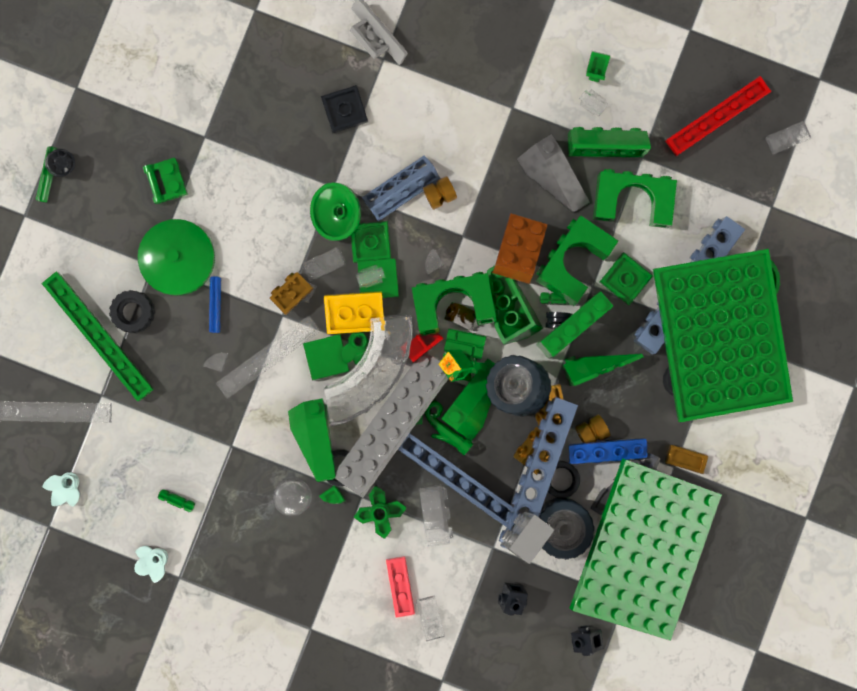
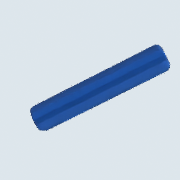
[209,276,221,333]

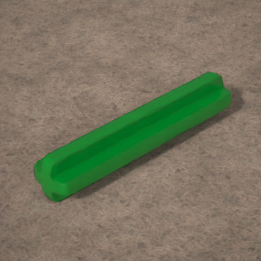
[36,146,57,202]

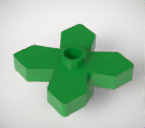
[354,486,406,539]

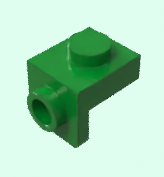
[586,51,610,82]

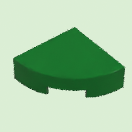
[319,485,346,504]

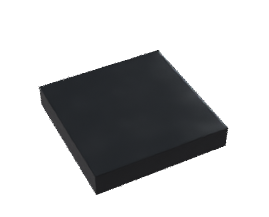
[321,85,368,133]

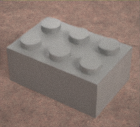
[501,512,554,564]

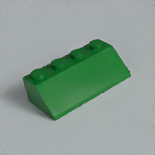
[568,127,651,158]

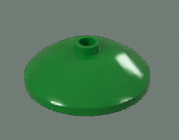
[310,183,361,241]

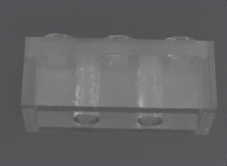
[419,484,453,547]

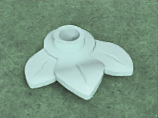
[42,472,80,507]
[135,546,168,583]

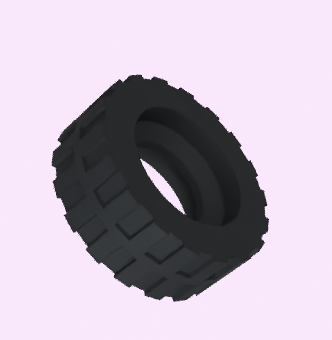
[109,290,155,333]

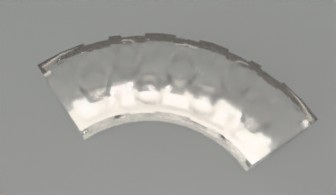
[322,314,413,427]

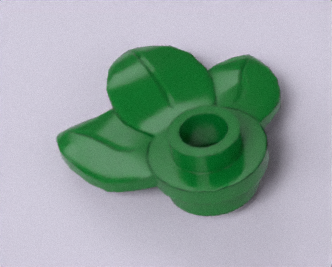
[341,332,369,369]

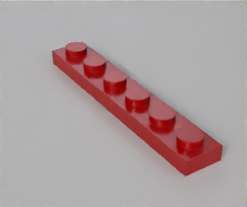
[665,76,771,156]

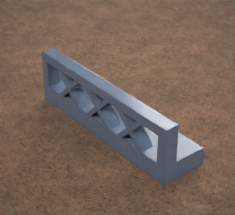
[362,155,441,221]

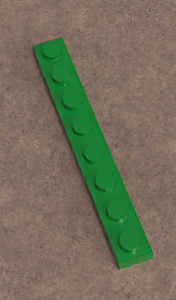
[41,271,154,401]

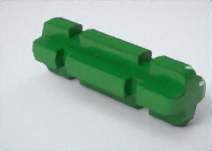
[540,292,570,305]
[158,489,195,512]

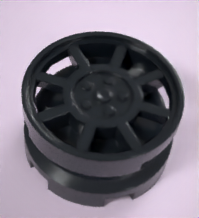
[45,149,75,177]
[545,312,573,329]

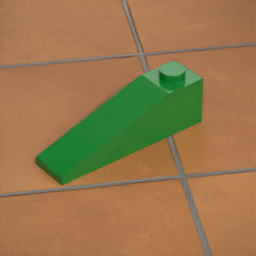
[487,265,543,345]
[561,354,644,386]
[441,358,495,442]
[288,398,336,482]

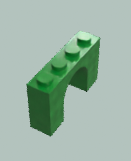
[593,169,677,228]
[536,215,618,307]
[412,272,497,336]
[536,291,613,359]

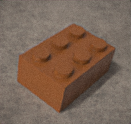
[493,213,548,284]

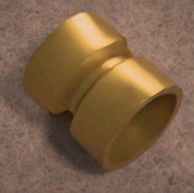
[423,176,457,210]
[575,414,611,443]

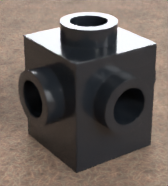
[498,582,528,616]
[571,625,604,656]

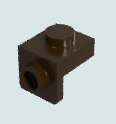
[444,302,476,331]

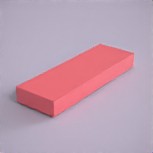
[386,556,415,618]

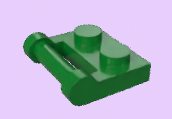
[143,157,188,204]

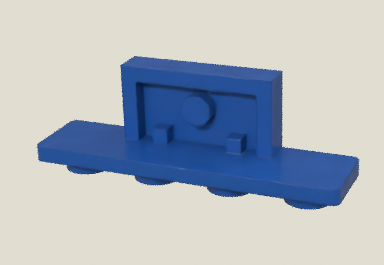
[568,438,648,464]

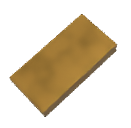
[665,445,708,474]

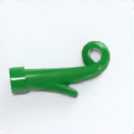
[424,401,473,456]

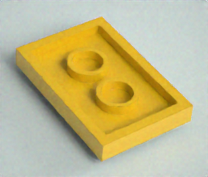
[324,291,384,334]

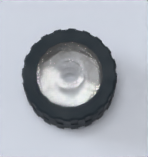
[486,355,552,417]
[539,498,595,560]

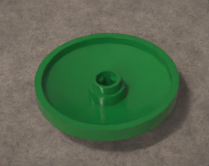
[138,219,215,296]

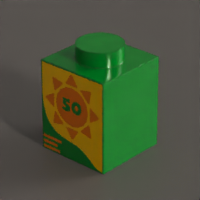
[438,349,474,382]

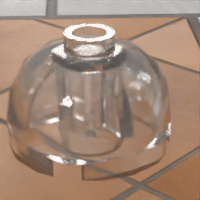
[273,477,312,517]

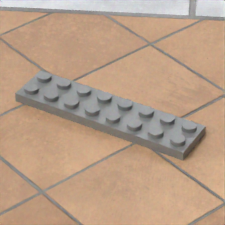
[335,353,449,498]

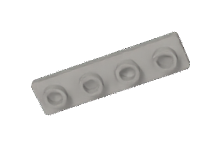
[350,0,408,65]

